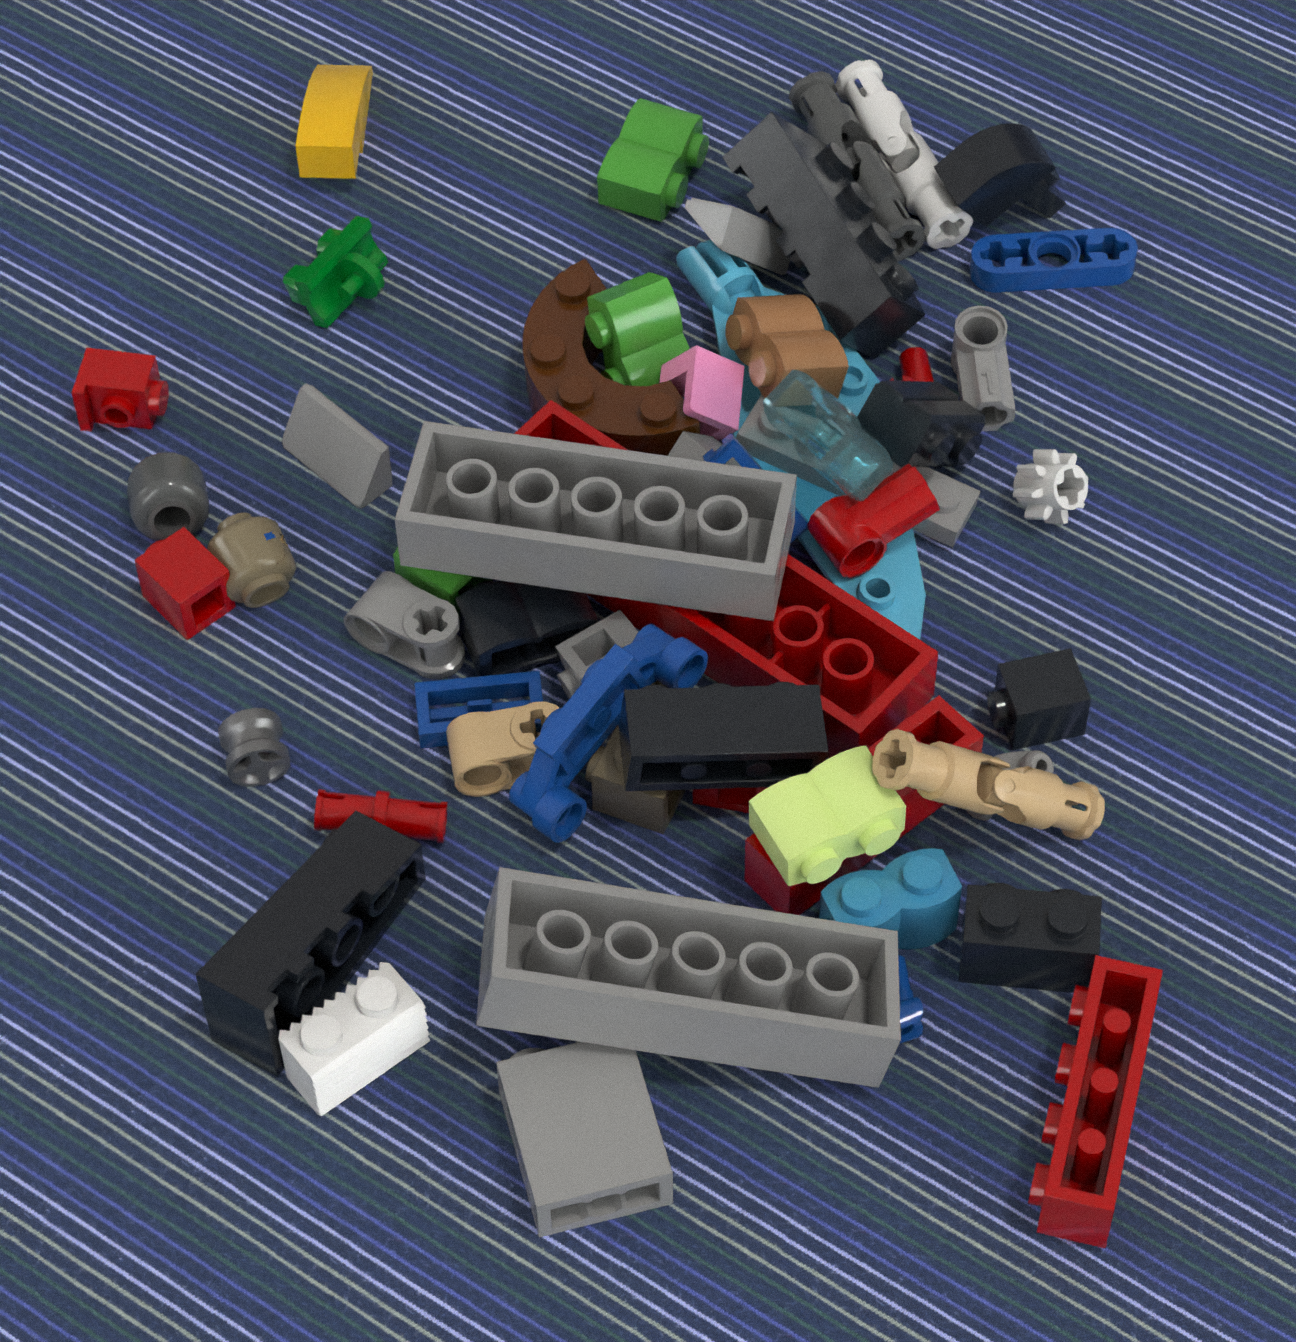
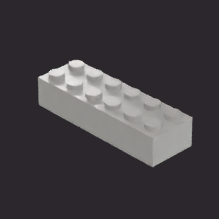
[395,421,797,621]
[476,867,901,1088]

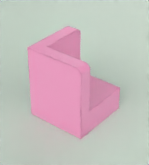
[659,345,745,441]

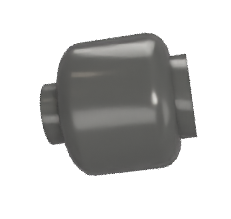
[127,452,209,541]

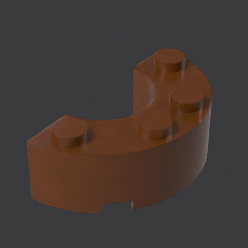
[522,258,700,456]

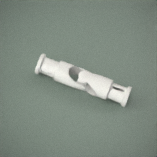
[835,60,973,249]

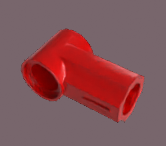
[808,464,940,578]

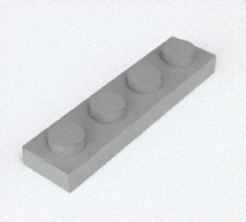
[736,394,981,548]

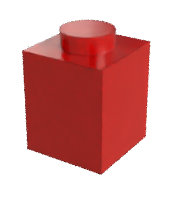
[134,527,236,640]

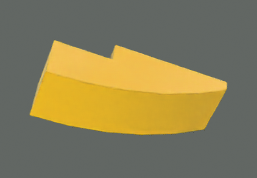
[295,64,373,179]

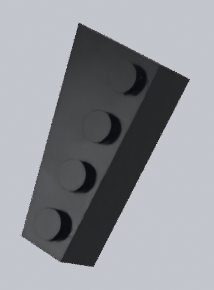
[723,112,925,359]
[195,811,426,1077]

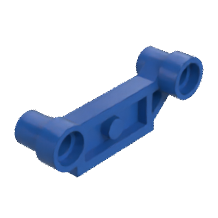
[509,624,708,843]

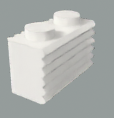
[278,962,430,1116]

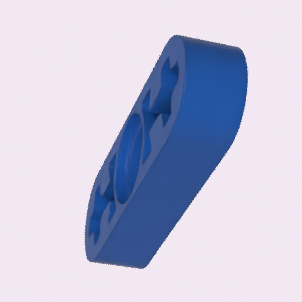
[969,228,1138,293]

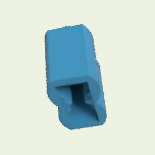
[819,848,962,950]

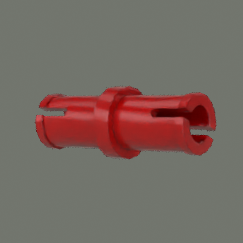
[314,789,448,843]

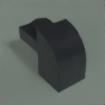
[934,123,1066,227]

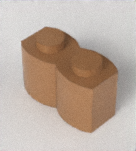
[725,294,849,404]

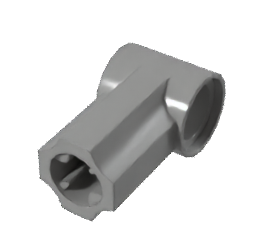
[950,305,1015,432]

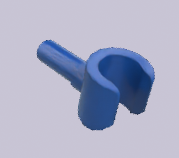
[898,955,923,1044]

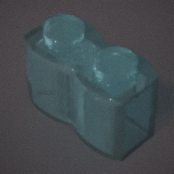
[763,370,893,501]

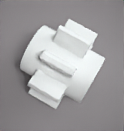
[1013,449,1088,524]

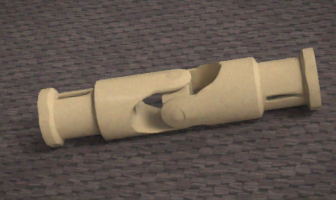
[872,729,1105,840]

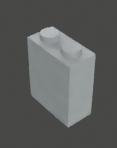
[496,1041,673,1237]

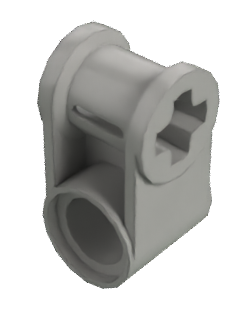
[344,571,465,679]

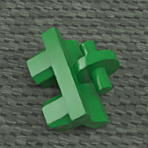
[283,216,389,328]

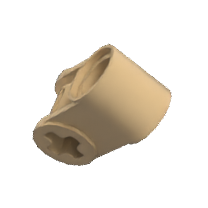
[446,702,559,797]

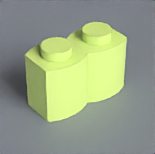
[749,746,906,886]

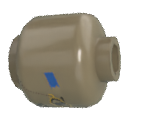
[207,512,297,608]

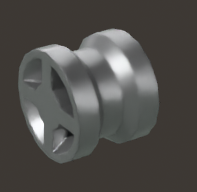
[218,708,290,787]

